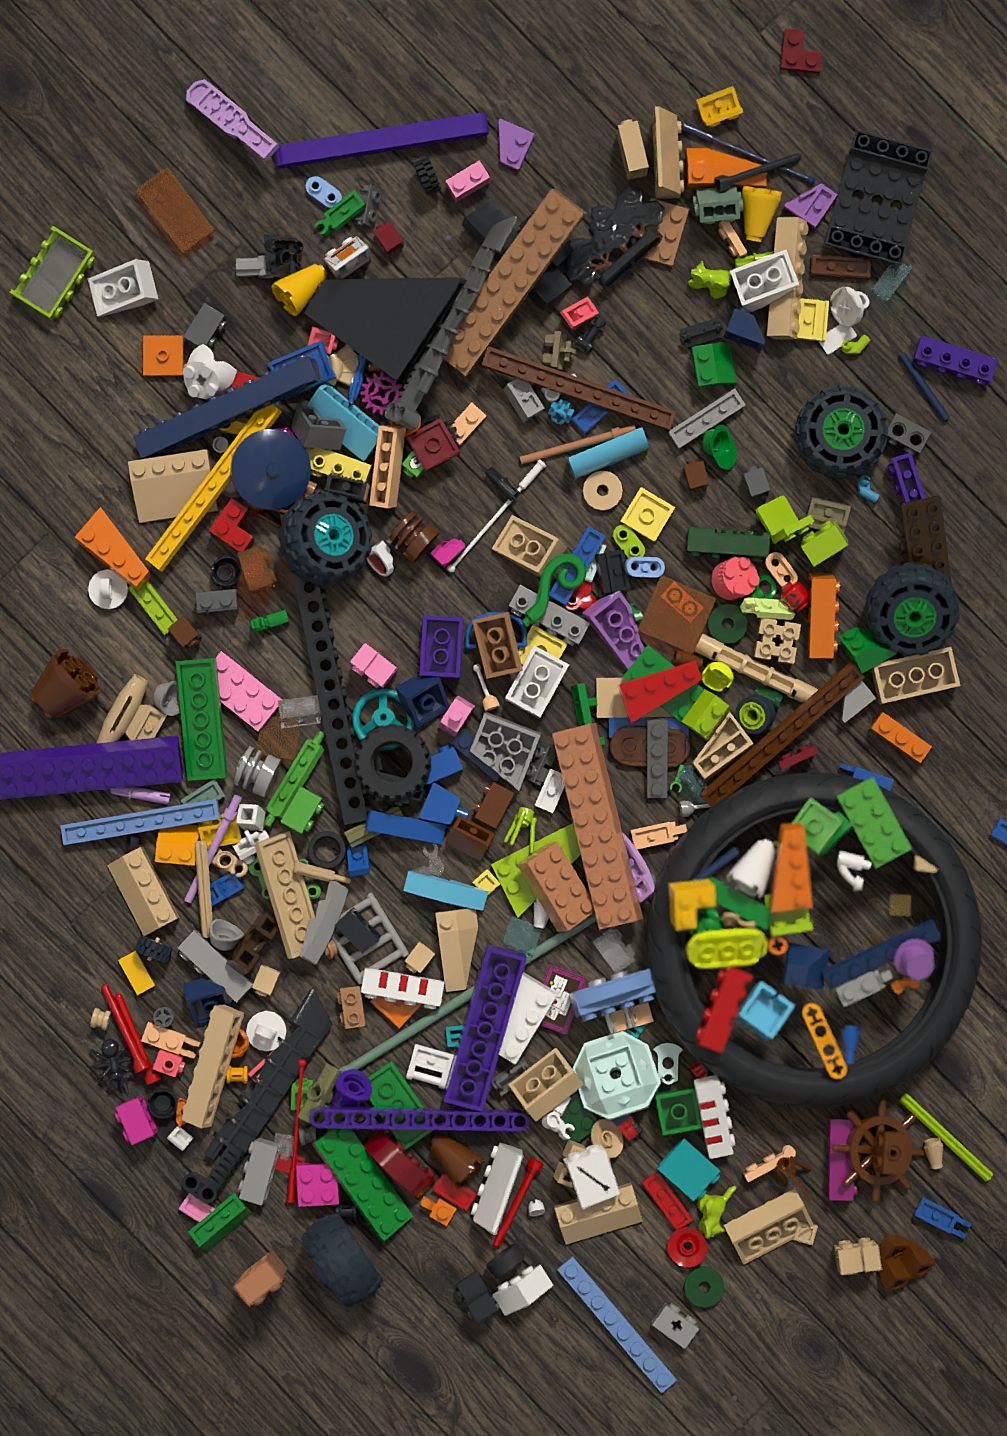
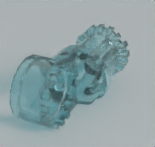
[677,765,708,803]

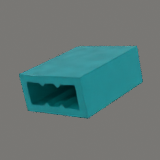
[657,1137,720,1201]

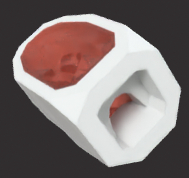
[367,540,394,576]

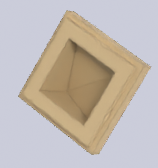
[913,856,937,873]

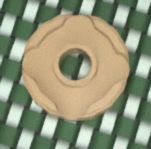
[583,471,623,511]

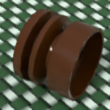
[387,510,440,564]

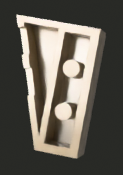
[693,712,754,782]

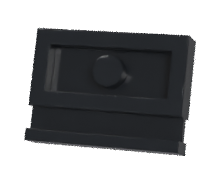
[595,550,630,594]

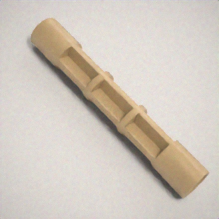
[694,634,818,703]

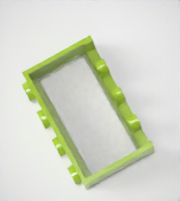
[10,226,95,321]

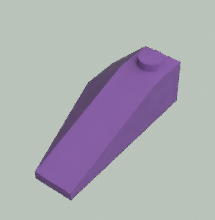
[582,591,644,670]

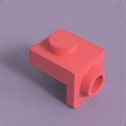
[308,326,338,354]

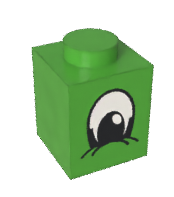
[402,451,424,479]

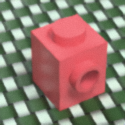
[153,1049,186,1077]

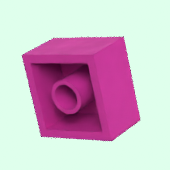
[115,1094,158,1145]
[296,1162,340,1207]

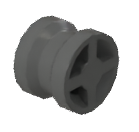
[153,1007,175,1028]
[299,1125,317,1146]

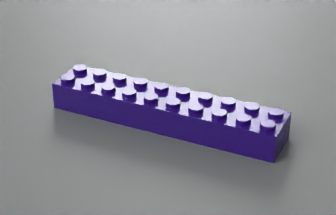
[0,736,184,799]

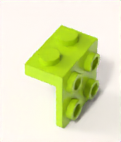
[756,496,815,544]

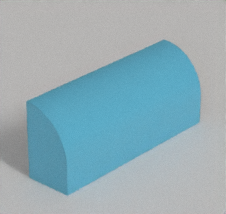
[306,382,379,461]
[567,427,649,480]

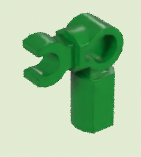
[250,610,289,633]

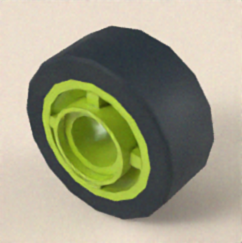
[735,694,775,734]

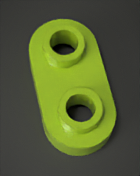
[613,525,645,558]

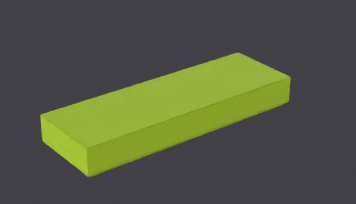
[128,581,178,635]

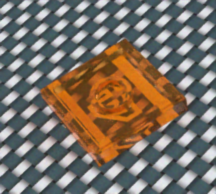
[256,716,302,760]

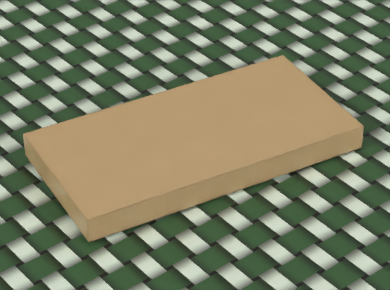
[596,678,673,718]

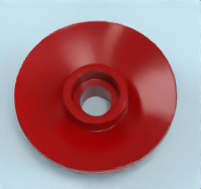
[667,1227,708,1267]

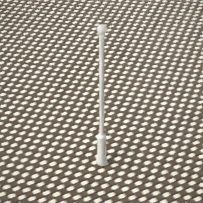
[447,460,546,572]

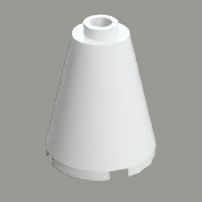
[726,839,776,898]

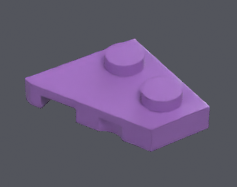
[499,119,535,171]
[783,184,838,228]

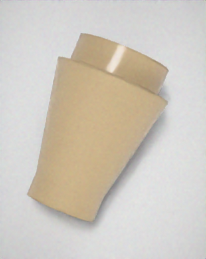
[923,1138,943,1169]

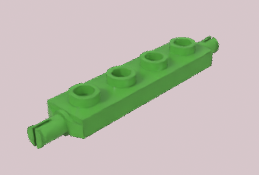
[264,730,326,827]

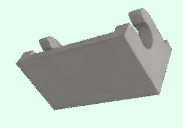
[503,379,544,423]

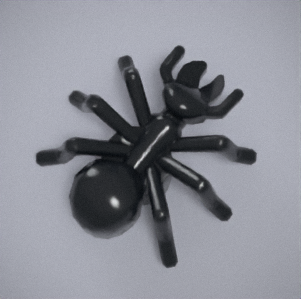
[89,1039,136,1089]

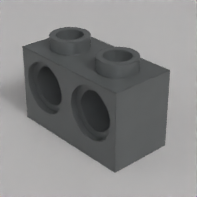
[886,413,931,456]

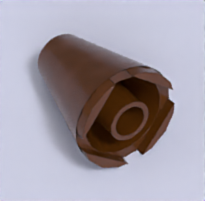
[430,1134,485,1189]

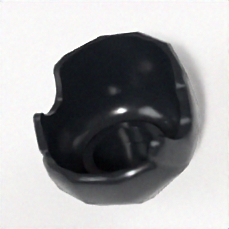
[211,556,242,587]
[148,1088,178,1118]

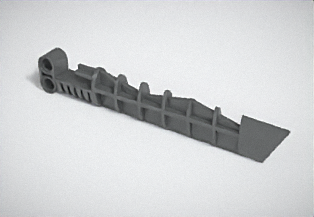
[385,216,518,431]

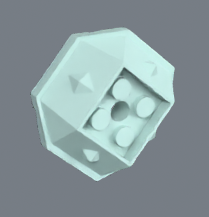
[572,1031,661,1120]

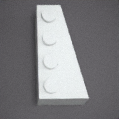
[499,972,557,1064]

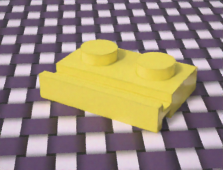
[797,298,829,342]

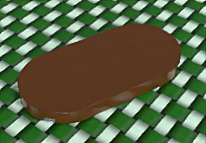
[610,725,690,767]

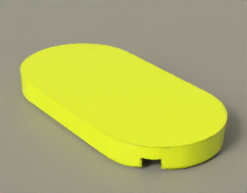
[686,928,768,969]

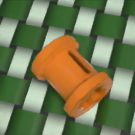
[767,936,787,955]

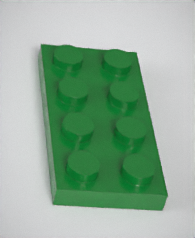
[623,645,704,726]
[368,1061,435,1149]

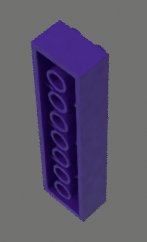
[443,944,527,1112]

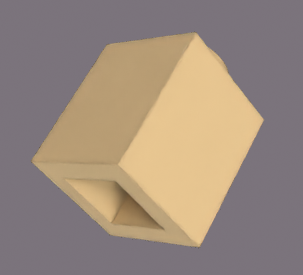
[405,942,436,973]
[252,964,281,997]

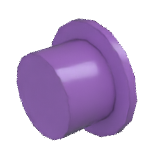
[894,939,934,980]

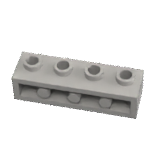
[509,585,590,646]

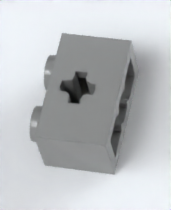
[651,1303,699,1349]

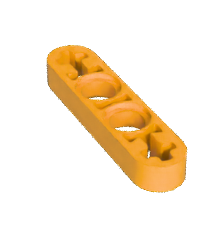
[803,1004,847,1079]

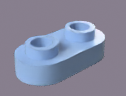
[306,176,342,209]
[624,556,665,577]

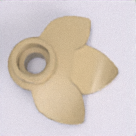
[720,913,756,929]

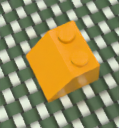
[155,824,200,865]

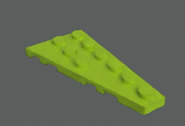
[491,823,581,917]

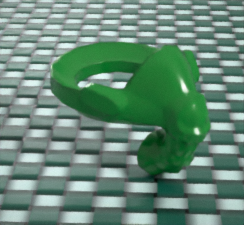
[746,575,777,599]

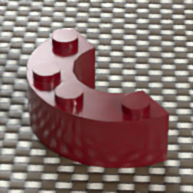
[362,1129,436,1198]

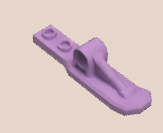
[186,79,279,161]

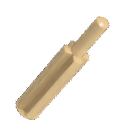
[293,861,351,884]

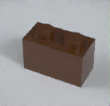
[168,616,202,649]
[473,782,514,828]
[445,815,494,861]

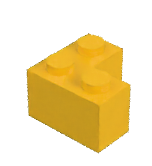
[669,879,716,930]

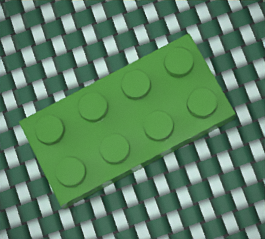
[837,777,912,868]

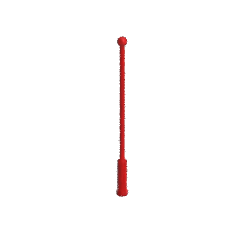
[286,1059,306,1203]

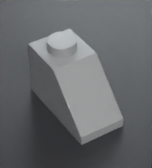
[840,681,876,724]

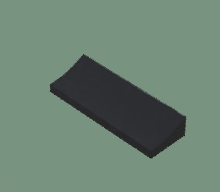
[461,198,572,310]

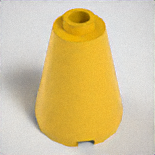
[271,264,327,316]

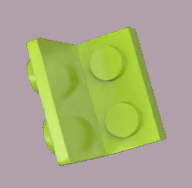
[764,894,813,936]

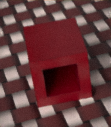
[374,221,404,255]

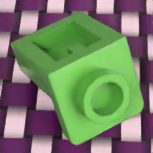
[291,1078,313,1110]

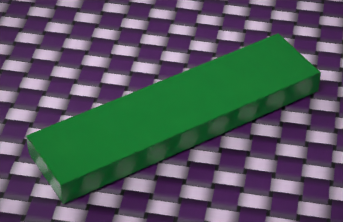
[707,876,775,930]

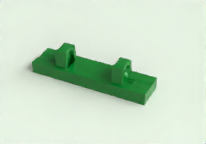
[571,683,605,745]

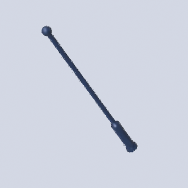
[681,122,815,184]

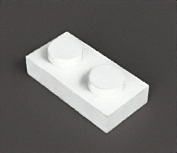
[535,769,565,813]

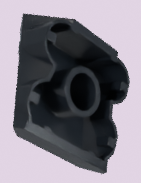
[264,234,304,277]

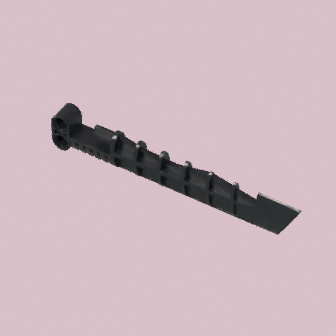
[182,988,333,1203]

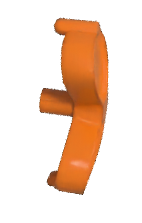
[891,976,920,994]
[176,1098,187,1126]

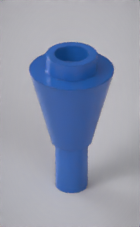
[841,1026,861,1064]

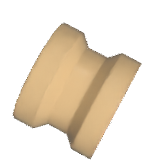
[90,1008,111,1031]

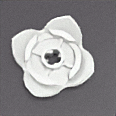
[183,344,237,400]

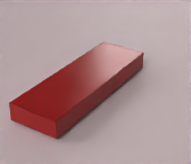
[642,1170,693,1230]

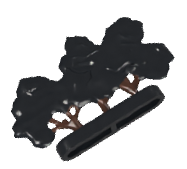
[564,187,665,290]

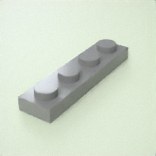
[668,389,745,449]

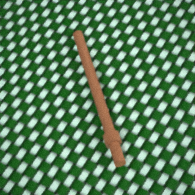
[520,425,636,464]

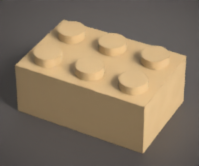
[508,1048,584,1121]

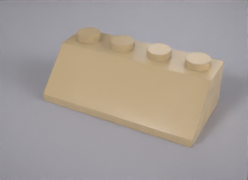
[107,847,180,936]
[554,1183,643,1244]
[724,1189,814,1264]

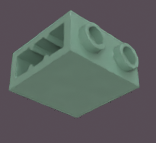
[693,185,743,224]

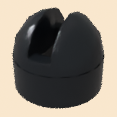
[125,834,141,850]

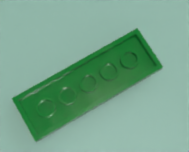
[176,658,228,781]
[312,1120,413,1241]

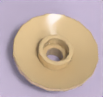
[591,1119,623,1158]

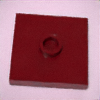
[406,418,460,472]

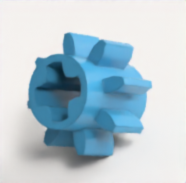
[548,399,574,425]

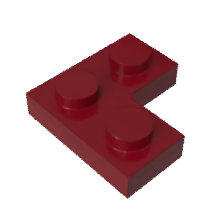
[781,28,822,73]
[777,744,819,770]

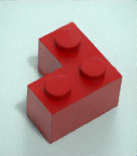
[209,498,255,555]

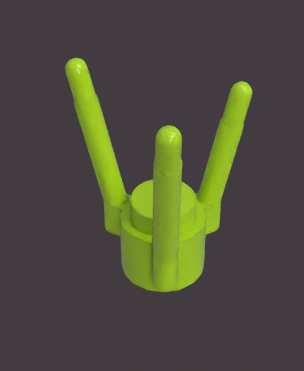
[504,807,537,854]

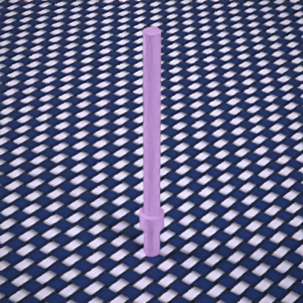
[184,795,242,903]

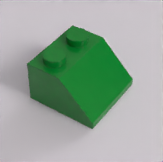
[691,344,737,389]
[839,627,897,673]

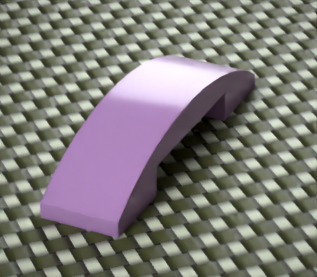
[622,832,655,903]

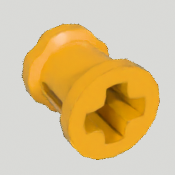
[227,1065,248,1084]

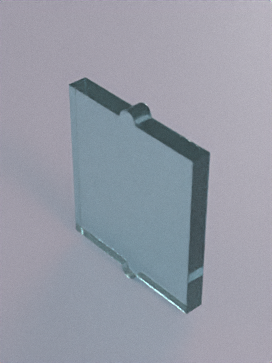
[502,916,542,957]

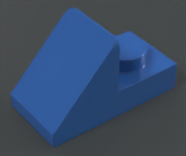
[346,841,370,877]

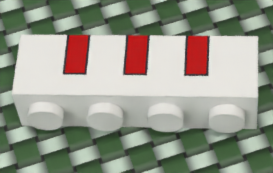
[361,968,445,1009]
[694,1075,735,1159]

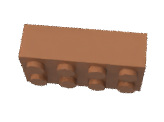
[517,841,595,932]
[234,1250,287,1305]

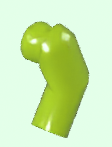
[841,335,871,354]

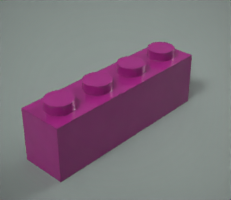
[827,1117,857,1201]

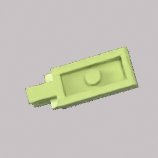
[740,598,795,620]

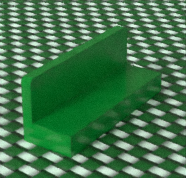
[188,1193,253,1251]

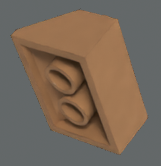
[472,612,523,679]

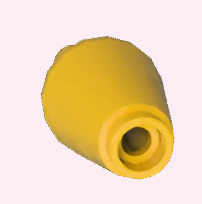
[742,186,782,242]

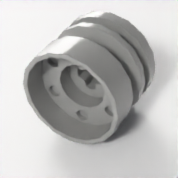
[233,746,281,798]

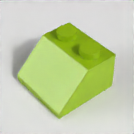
[681,689,733,742]

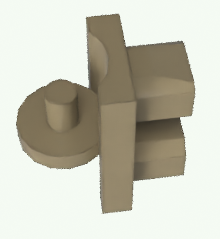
[543,331,576,370]

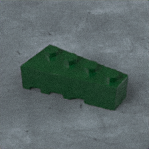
[686,527,771,563]

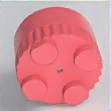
[712,557,759,600]

